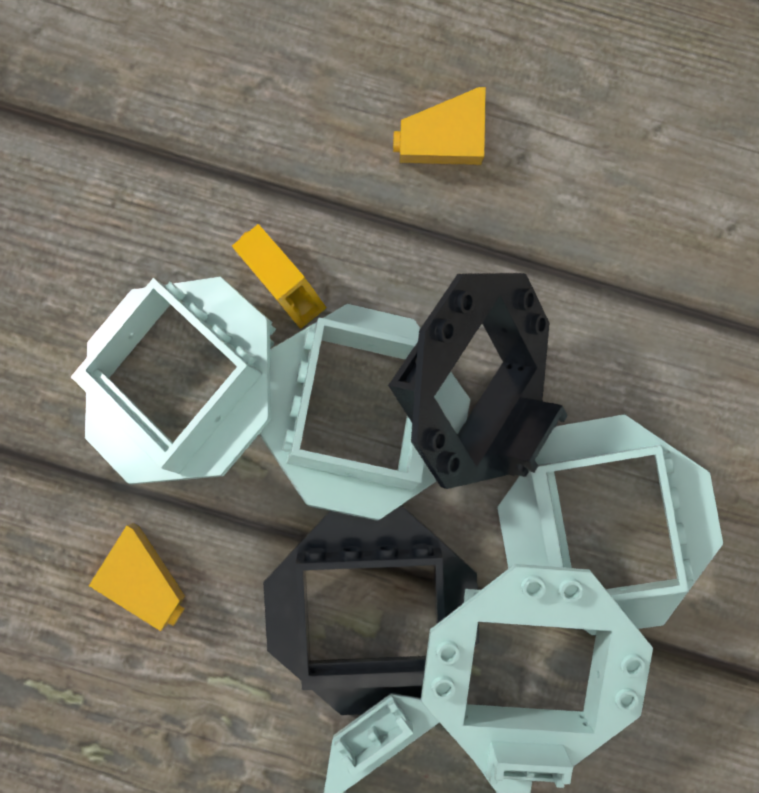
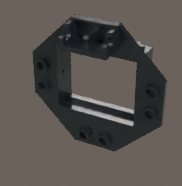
[388,273,568,489]
[263,505,479,715]

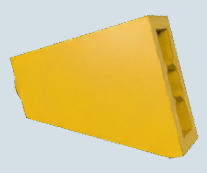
[393,87,486,165]
[232,224,327,329]
[89,523,185,631]

